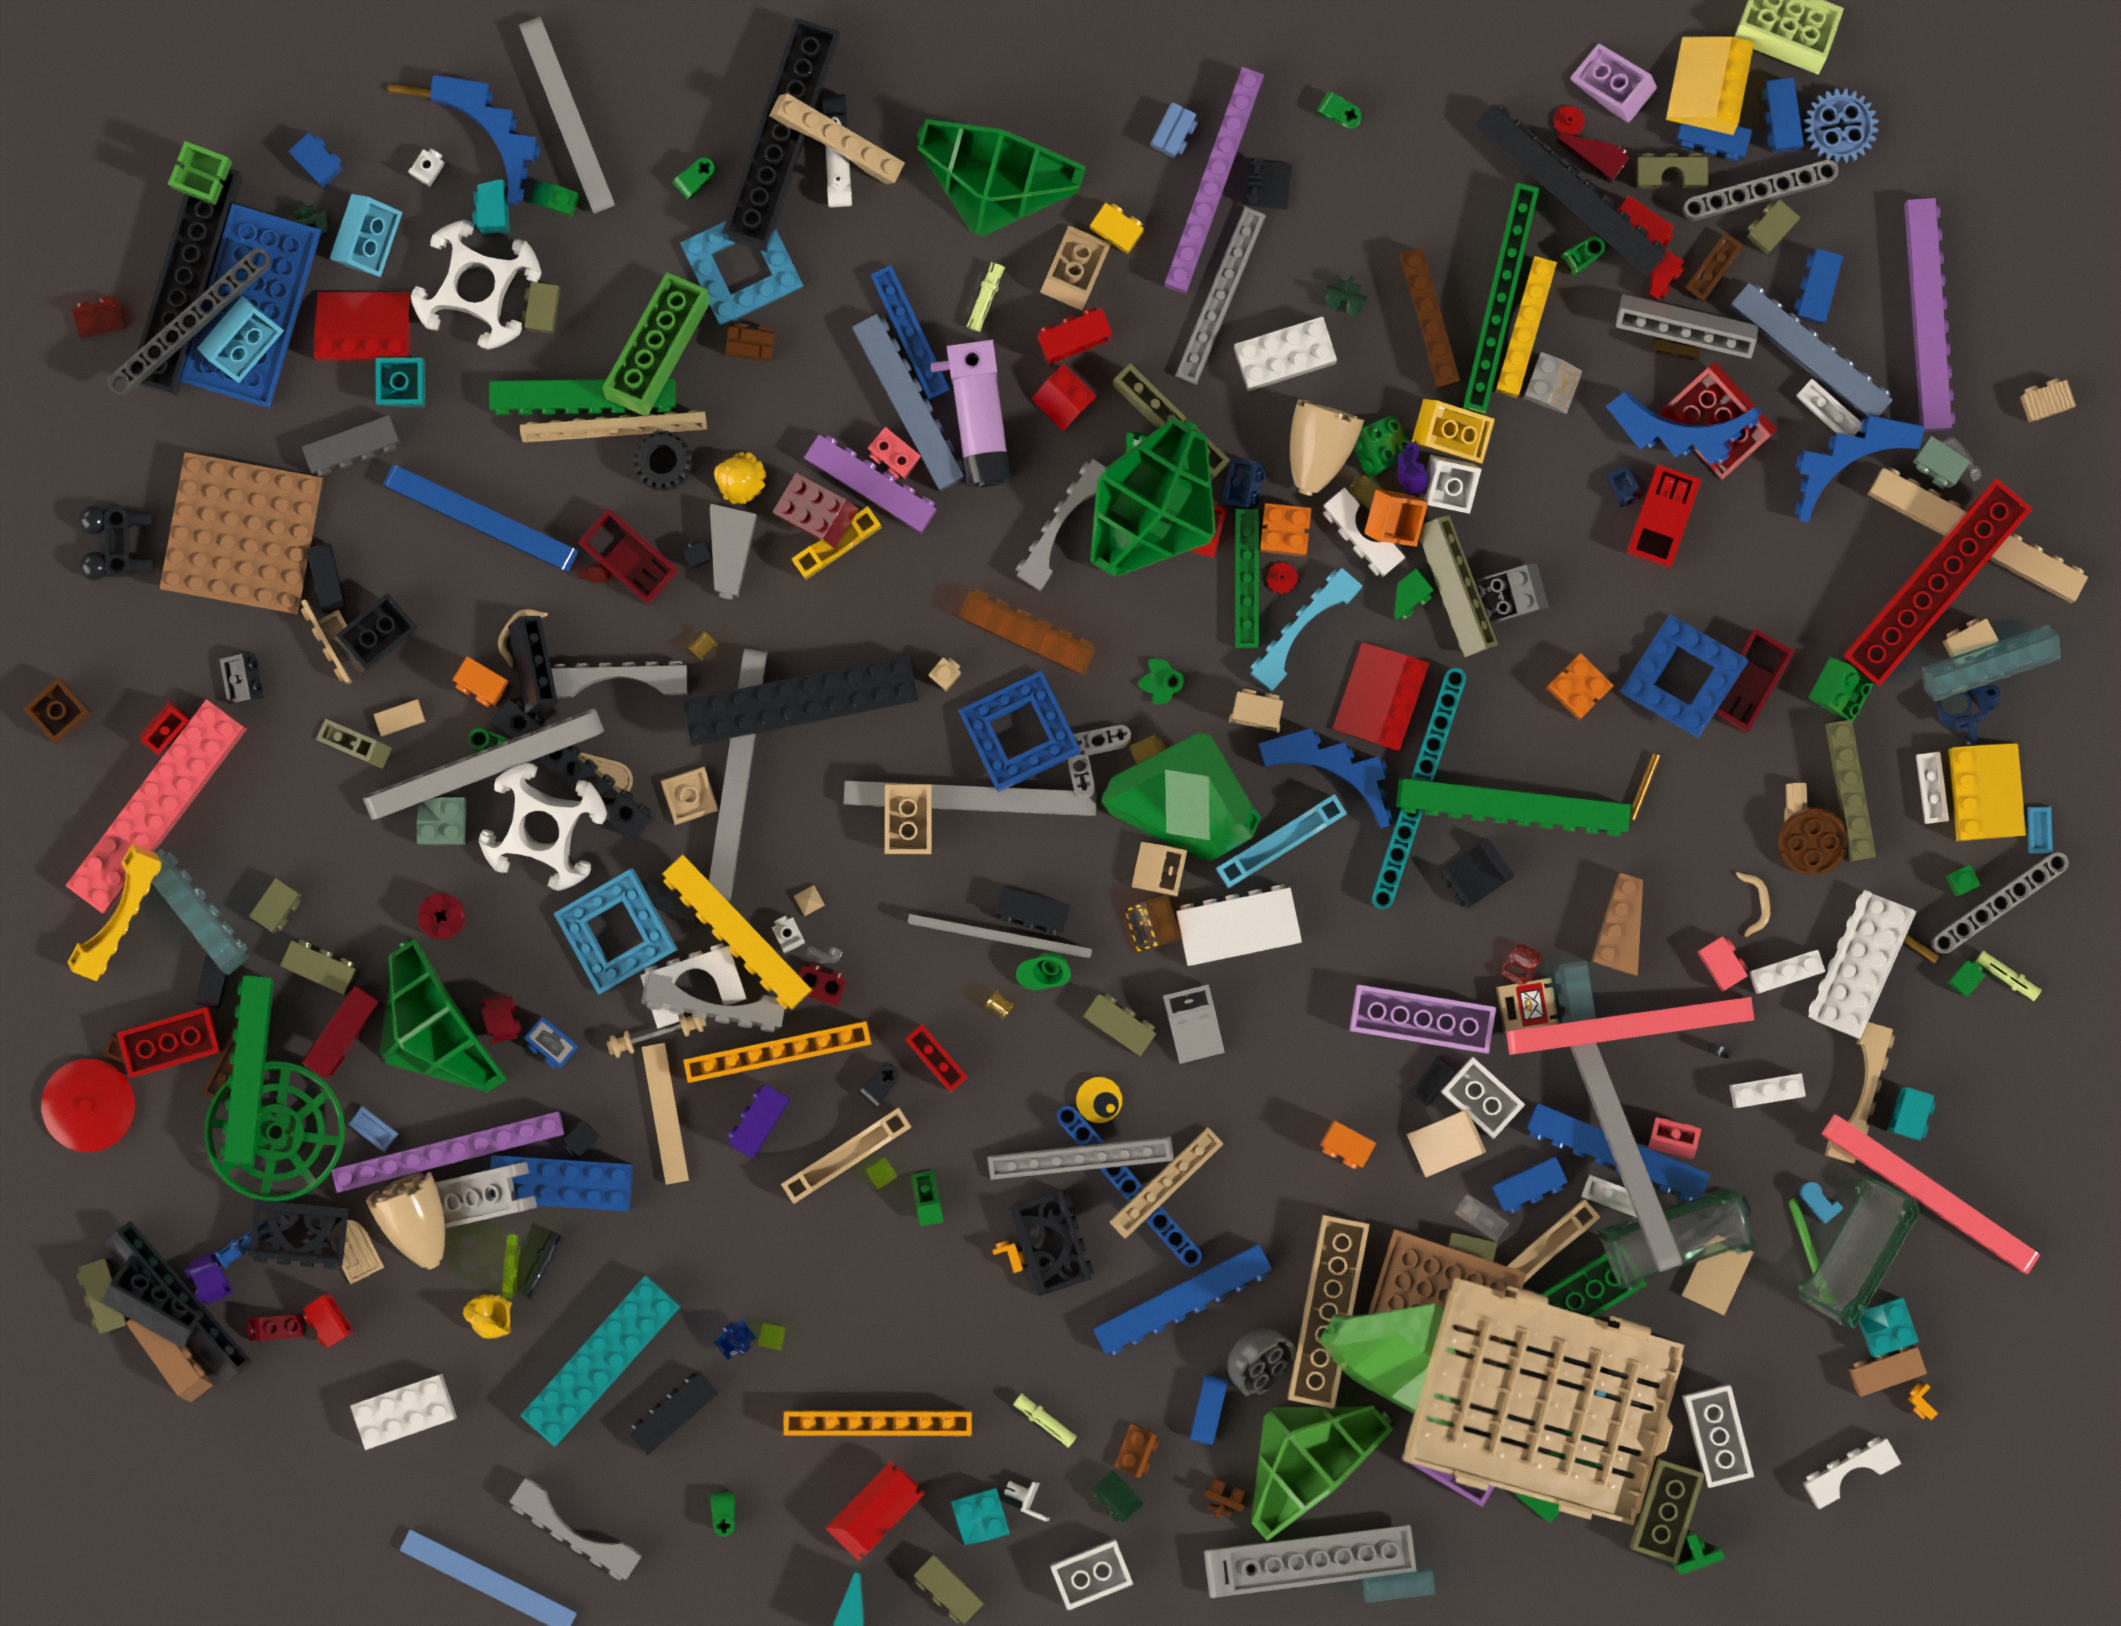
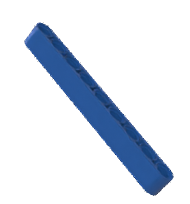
[383,464,579,572]
[1057,1106,1202,1267]

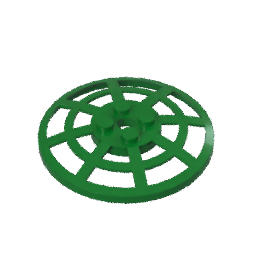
[204,1061,345,1202]

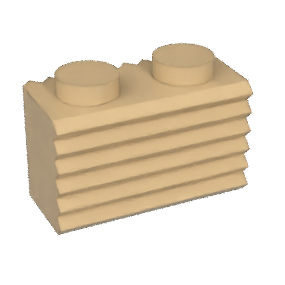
[2020,378,2076,423]

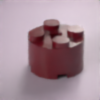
[417,893,467,940]
[478,993,521,1045]

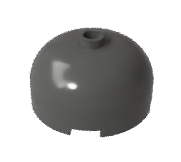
[1227,1328,1296,1396]

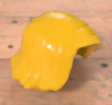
[714,452,766,504]
[463,1294,512,1339]

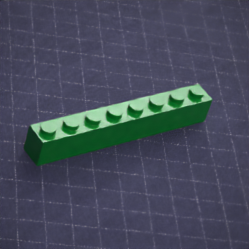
[489,379,676,416]
[221,976,274,1166]

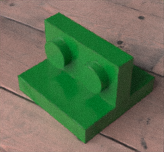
[1672,1531,1725,1575]

